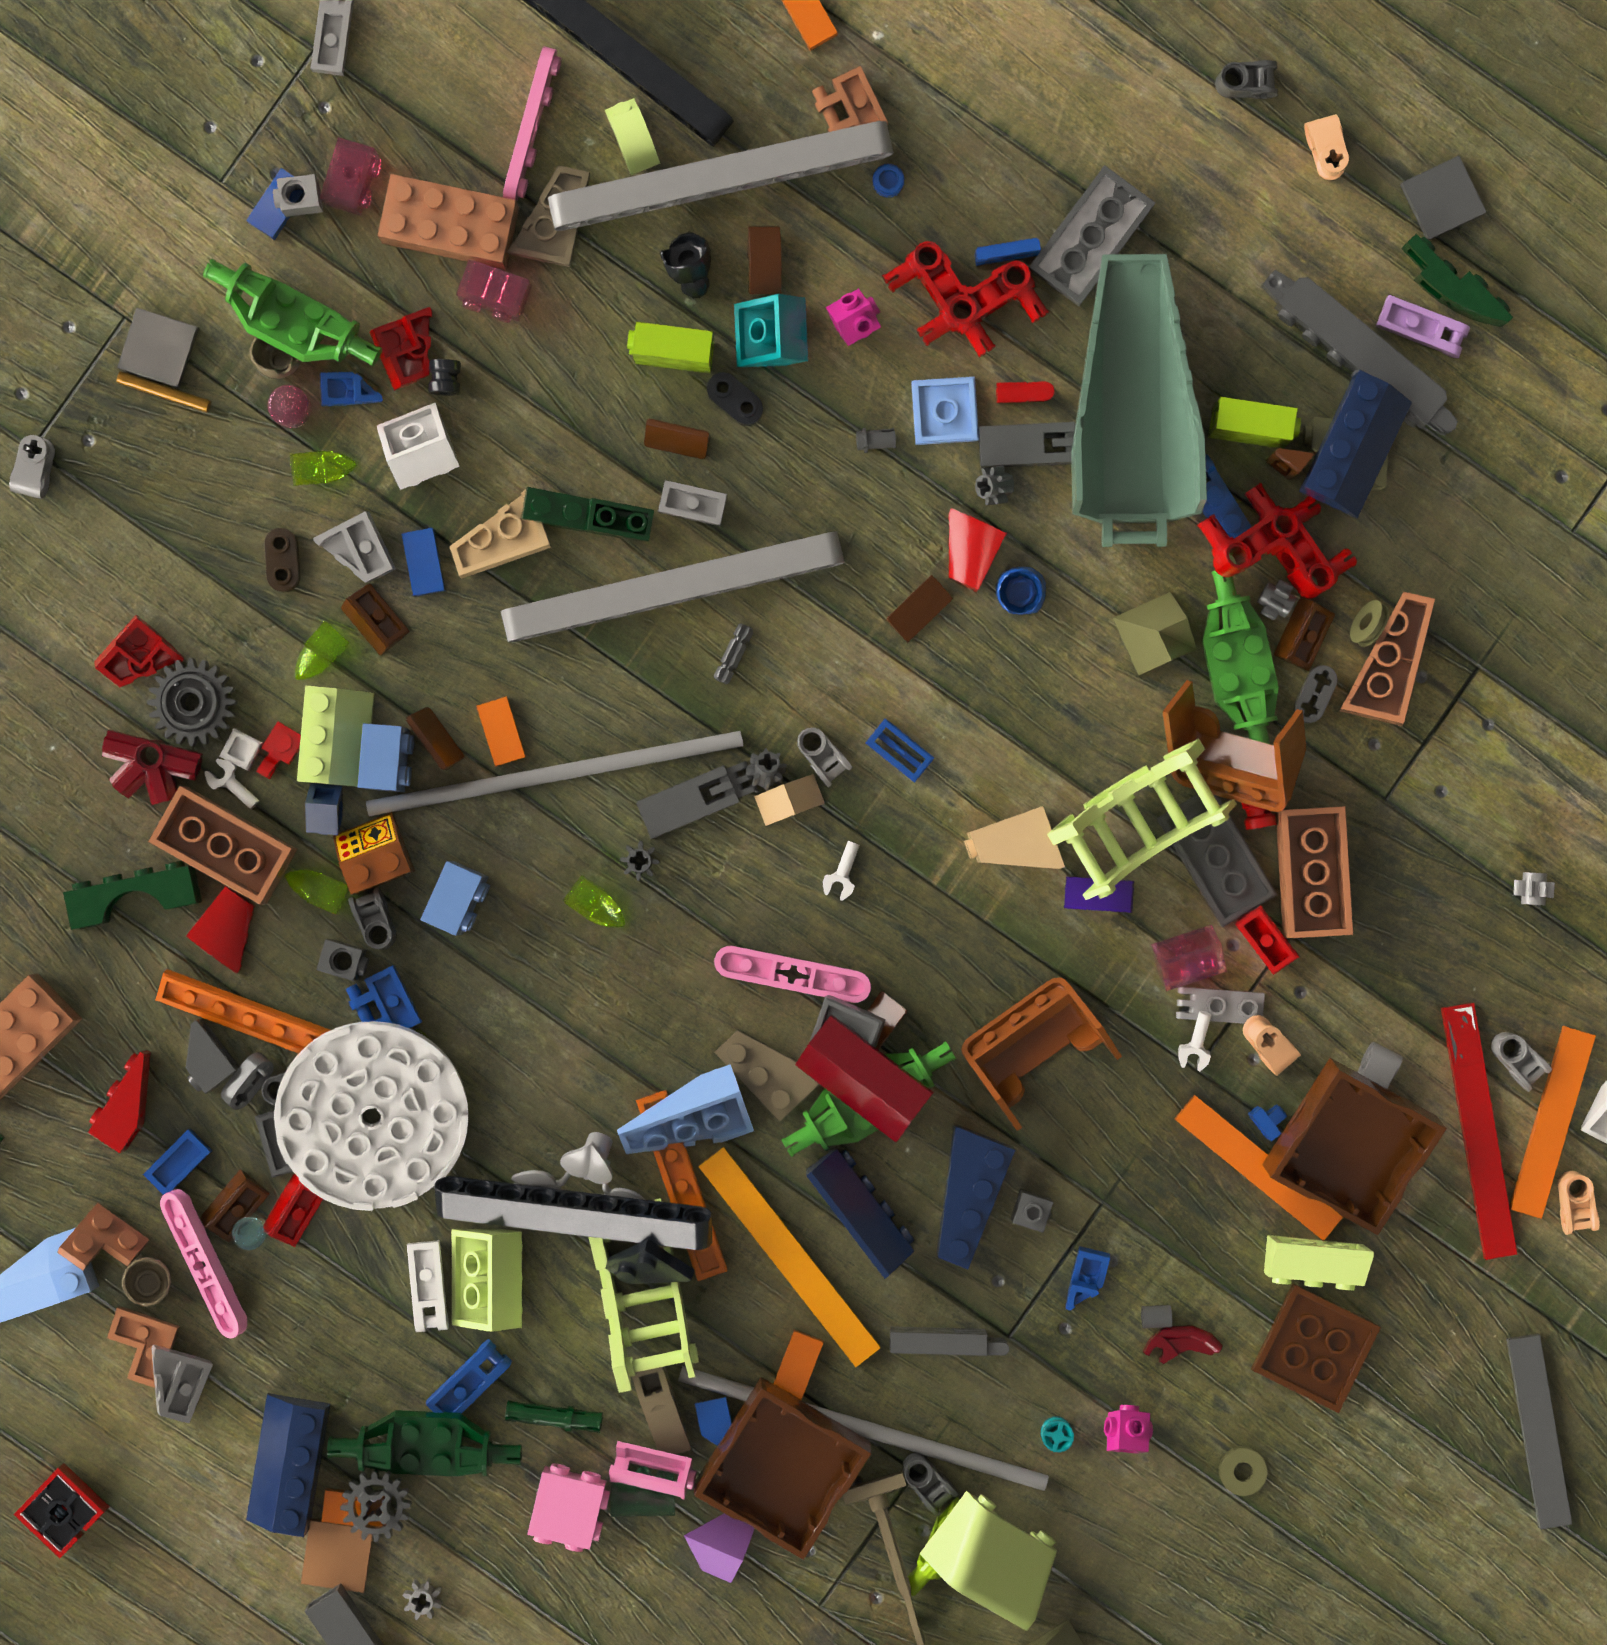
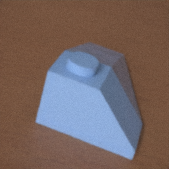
[617,1064,754,1154]
[0,1228,99,1323]

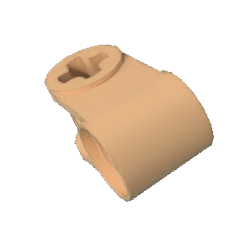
[1304,114,1349,181]
[1243,1015,1301,1076]
[1557,1171,1600,1235]

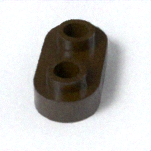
[264,528,300,592]

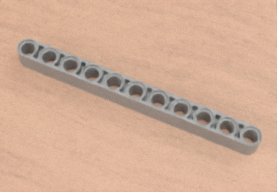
[548,121,894,231]
[500,531,845,643]

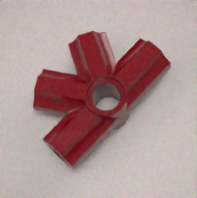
[102,729,203,805]

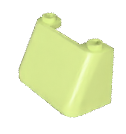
[920,1491,1057,1631]

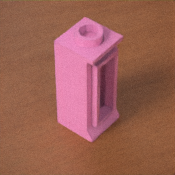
[609,1441,697,1499]

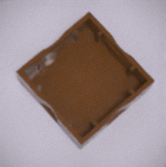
[1262,1058,1447,1235]
[694,1377,871,1560]

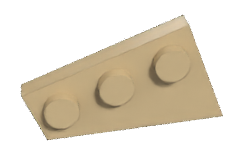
[450,486,551,579]

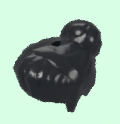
[660,231,711,299]

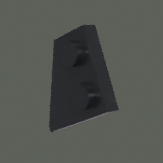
[605,1239,694,1284]

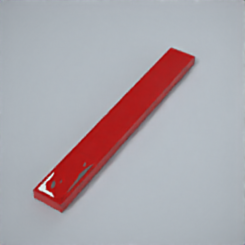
[1441,1002,1518,1260]

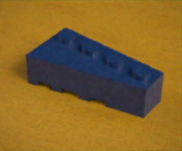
[937,1123,1015,1270]

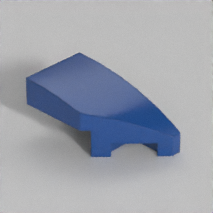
[320,372,383,406]
[1065,1246,1110,1310]
[695,1397,732,1446]

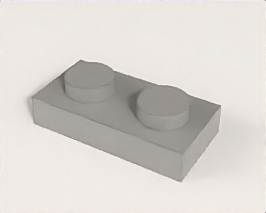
[658,480,727,526]

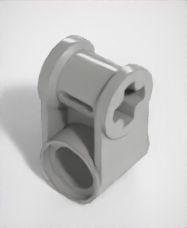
[9,435,55,499]
[797,727,853,788]
[1491,1032,1552,1092]
[1357,1042,1403,1089]

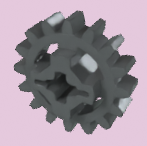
[340,1469,412,1542]

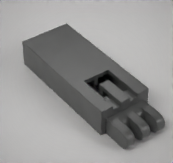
[978,422,1075,469]
[636,761,758,839]
[889,1326,1009,1356]
[304,1583,383,1645]

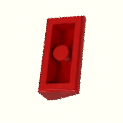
[1235,905,1299,975]
[263,1173,323,1247]

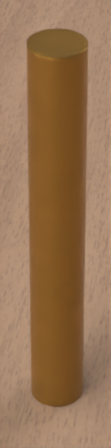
[117,371,211,413]

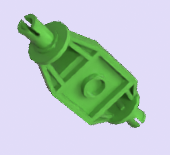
[203,259,382,366]
[1201,571,1279,744]
[781,1041,956,1157]

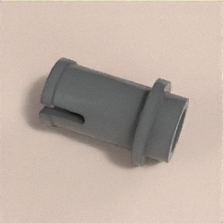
[856,428,896,453]

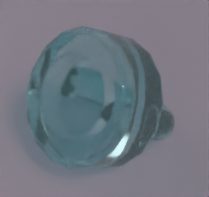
[232,1217,266,1251]

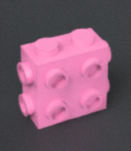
[527,1464,611,1552]

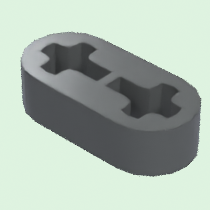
[1293,665,1338,723]
[221,1052,274,1110]

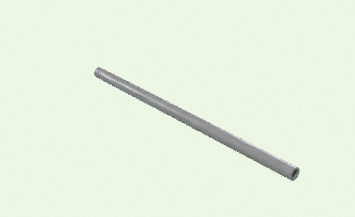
[366,731,744,816]
[678,1366,1049,1491]

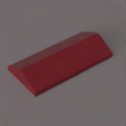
[795,1015,934,1143]

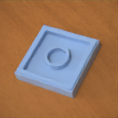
[911,376,979,445]

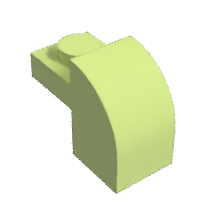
[605,98,660,175]

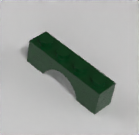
[63,861,202,930]

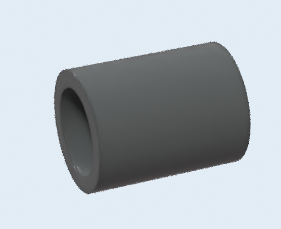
[1141,1305,1172,1329]

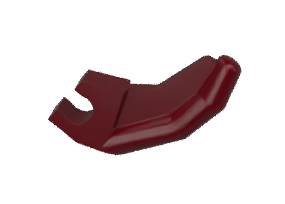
[1143,1325,1223,1364]

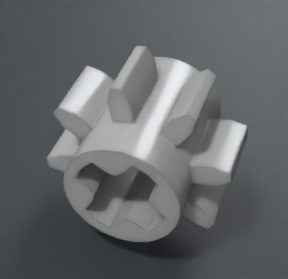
[1513,872,1555,906]
[403,1578,443,1620]

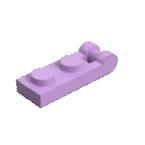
[1375,295,1470,358]

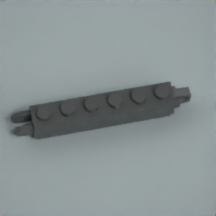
[1261,270,1458,436]

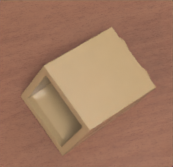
[964,806,1065,869]

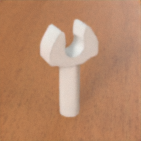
[205,759,259,809]
[823,841,860,901]
[1178,1011,1211,1072]

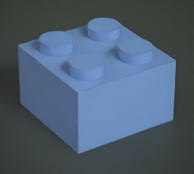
[357,723,414,792]
[420,861,490,936]

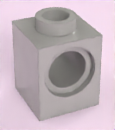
[273,174,323,217]

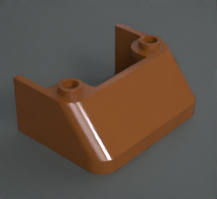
[1163,680,1306,812]
[961,978,1122,1131]

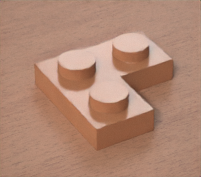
[57,1203,149,1271]
[107,1306,180,1388]

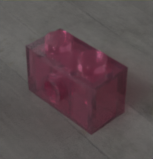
[320,137,382,216]
[456,259,532,323]
[1151,924,1227,991]

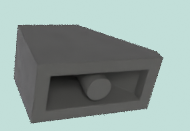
[186,1018,240,1094]

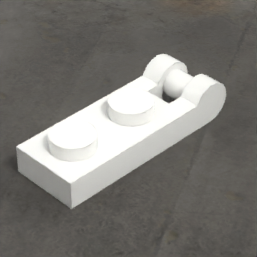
[407,1240,449,1333]

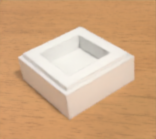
[219,728,264,771]

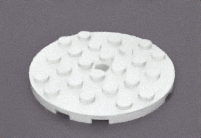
[274,1021,468,1211]

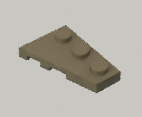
[507,165,590,267]
[714,1030,819,1121]

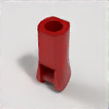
[996,381,1055,404]

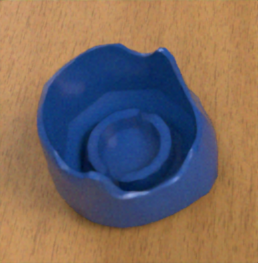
[996,566,1046,615]

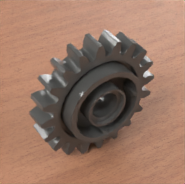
[147,658,238,747]

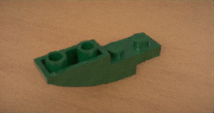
[1401,234,1513,327]
[521,487,654,542]

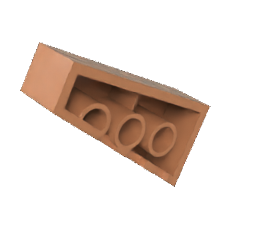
[1340,592,1435,726]

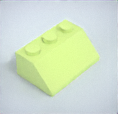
[297,686,375,787]
[452,1229,523,1332]
[1264,1235,1374,1291]

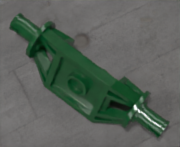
[327,1410,522,1476]

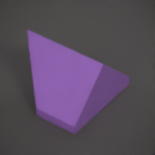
[684,1513,755,1583]

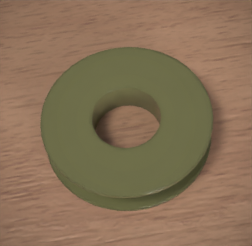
[1350,600,1389,647]
[1218,1446,1267,1496]

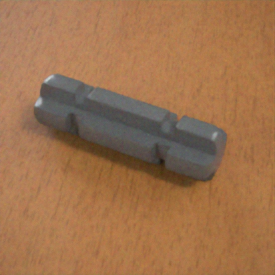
[714,623,753,684]

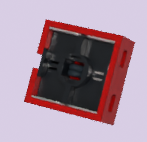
[13,1463,110,1559]

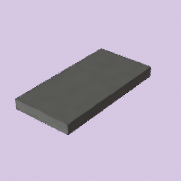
[1156,794,1277,927]

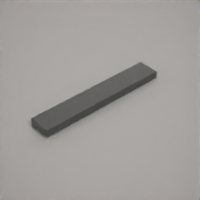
[1506,1333,1572,1530]

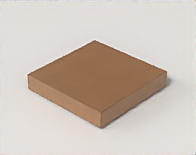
[301,1518,373,1593]

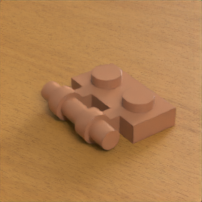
[812,66,888,132]

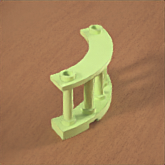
[1047,739,1237,900]
[588,1198,699,1393]

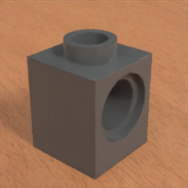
[316,939,369,981]
[1010,1188,1053,1233]

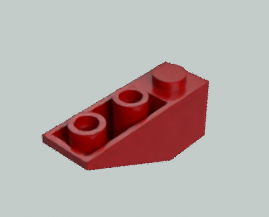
[88,1050,151,1153]

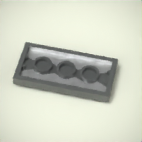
[1029,165,1155,307]

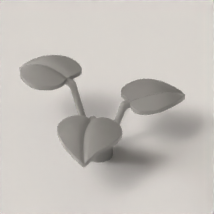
[511,1132,645,1200]

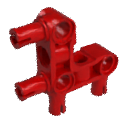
[882,241,1049,358]
[1197,483,1357,599]

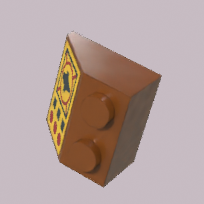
[333,812,415,895]

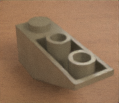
[632,1366,692,1454]

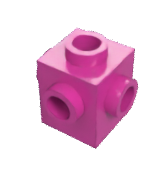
[825,288,881,346]
[1104,1405,1153,1454]

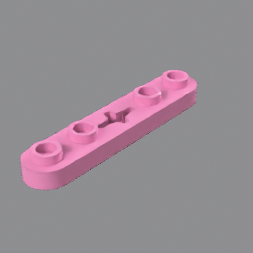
[503,46,562,202]
[714,946,871,1003]
[160,1189,247,1338]

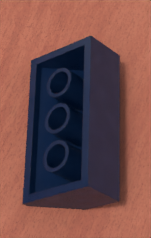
[1299,370,1412,518]
[806,1146,915,1279]
[246,1393,331,1538]

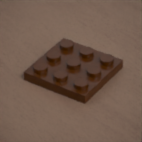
[1251,1283,1381,1413]

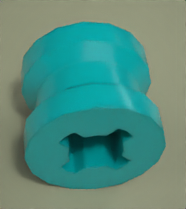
[1040,1416,1074,1453]

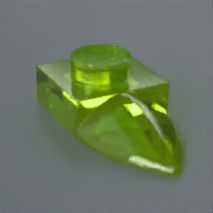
[290,451,357,486]
[295,621,350,680]
[285,870,349,915]
[563,875,625,927]

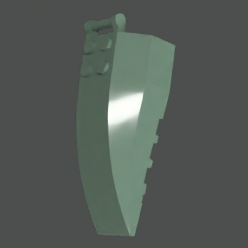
[1071,254,1207,547]

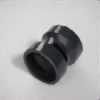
[428,359,461,396]

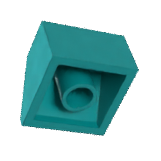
[734,294,808,368]

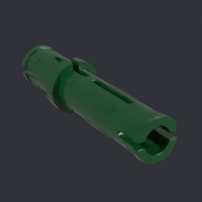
[505,1400,603,1433]

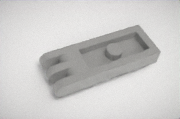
[310,0,354,76]
[1176,987,1265,1024]

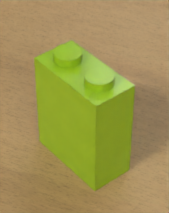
[627,322,715,374]
[1208,397,1301,449]

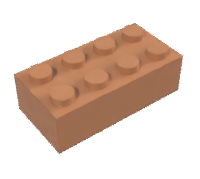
[377,174,519,270]
[148,786,298,905]
[1276,806,1353,938]
[0,974,82,1100]

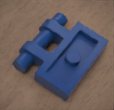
[346,965,422,1028]

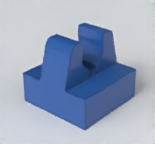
[1247,1104,1287,1141]

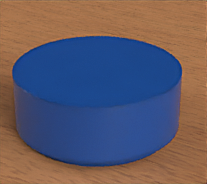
[873,164,904,198]

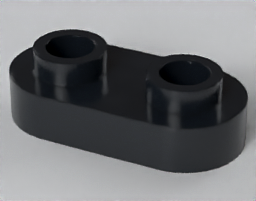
[707,372,763,426]

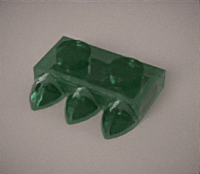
[611,1466,675,1517]

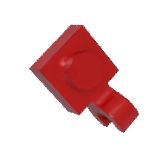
[256,721,301,779]

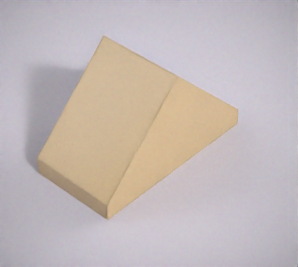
[754,774,825,826]

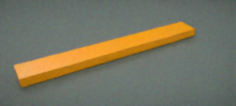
[698,1146,881,1367]

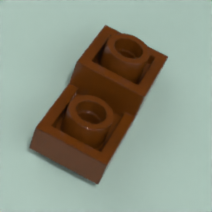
[747,226,782,294]

